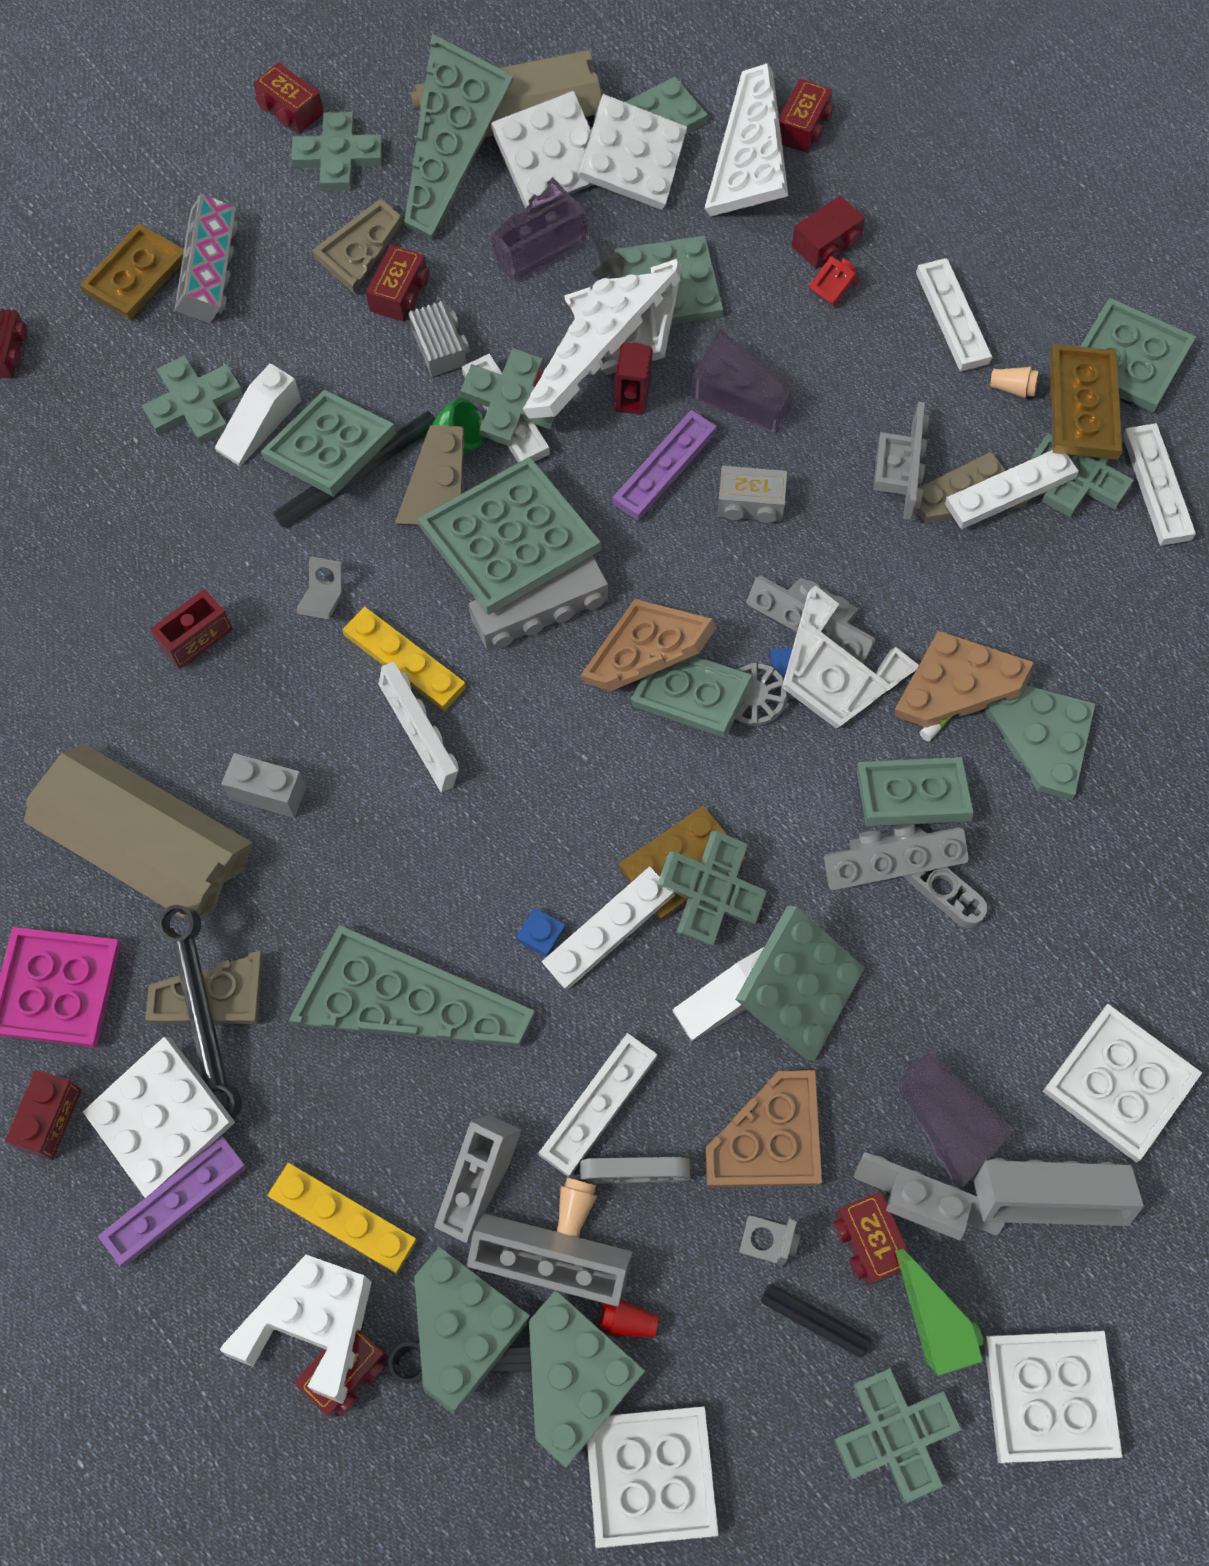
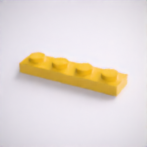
[342,606,466,712]
[267,1163,418,1275]

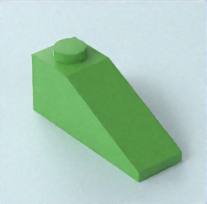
[895,1249,984,1376]

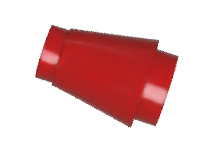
[599,1299,658,1338]

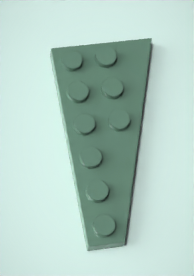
[404,34,513,239]
[288,925,535,1047]

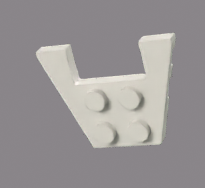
[565,259,682,375]
[782,585,919,728]
[220,1255,371,1404]

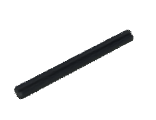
[273,411,435,527]

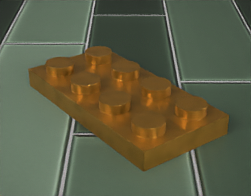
[1049,344,1122,459]

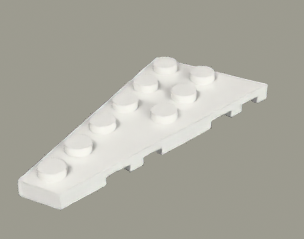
[704,64,788,217]
[523,270,681,419]

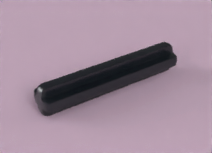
[761,1284,871,1357]

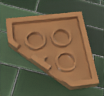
[580,599,717,691]
[895,631,1034,728]
[705,1070,822,1188]

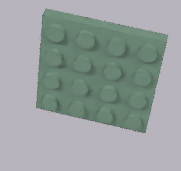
[417,457,602,615]

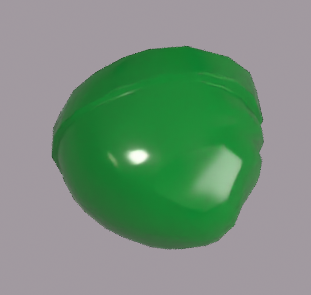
[433,398,485,455]

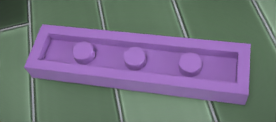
[612,410,717,521]
[98,1136,247,1268]

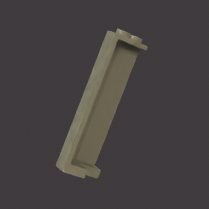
[410,50,602,137]
[23,744,253,922]

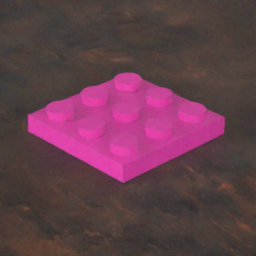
[0,927,122,1048]

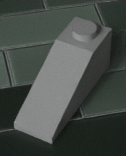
[434,1115,521,1243]

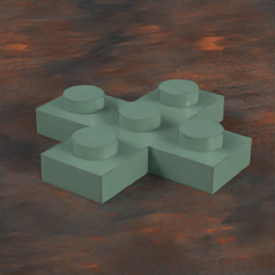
[291,112,383,191]
[460,348,556,446]
[141,355,243,445]
[1031,433,1134,518]
[657,831,767,945]
[834,1368,961,1503]

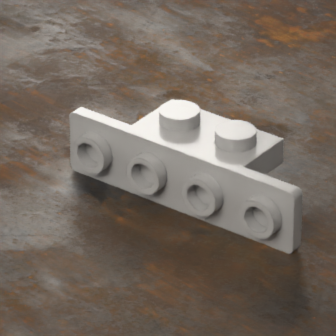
[873,401,929,520]
[746,576,875,664]
[824,824,968,890]
[854,1152,1005,1241]

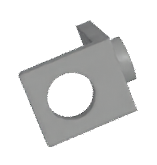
[297,557,343,619]
[739,1215,800,1266]

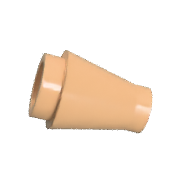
[990,367,1039,399]
[557,1178,597,1238]

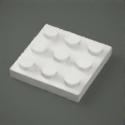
[490,91,595,211]
[578,94,687,210]
[1042,1004,1202,1163]
[83,1037,235,1198]
[984,1331,1122,1463]
[587,1406,718,1548]

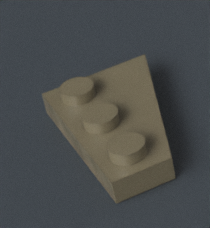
[312,198,402,293]
[395,425,464,525]
[914,452,1027,524]
[145,950,263,1024]

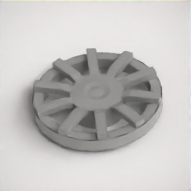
[735,663,788,726]

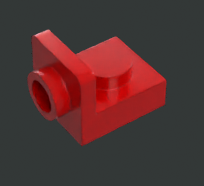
[808,256,860,307]

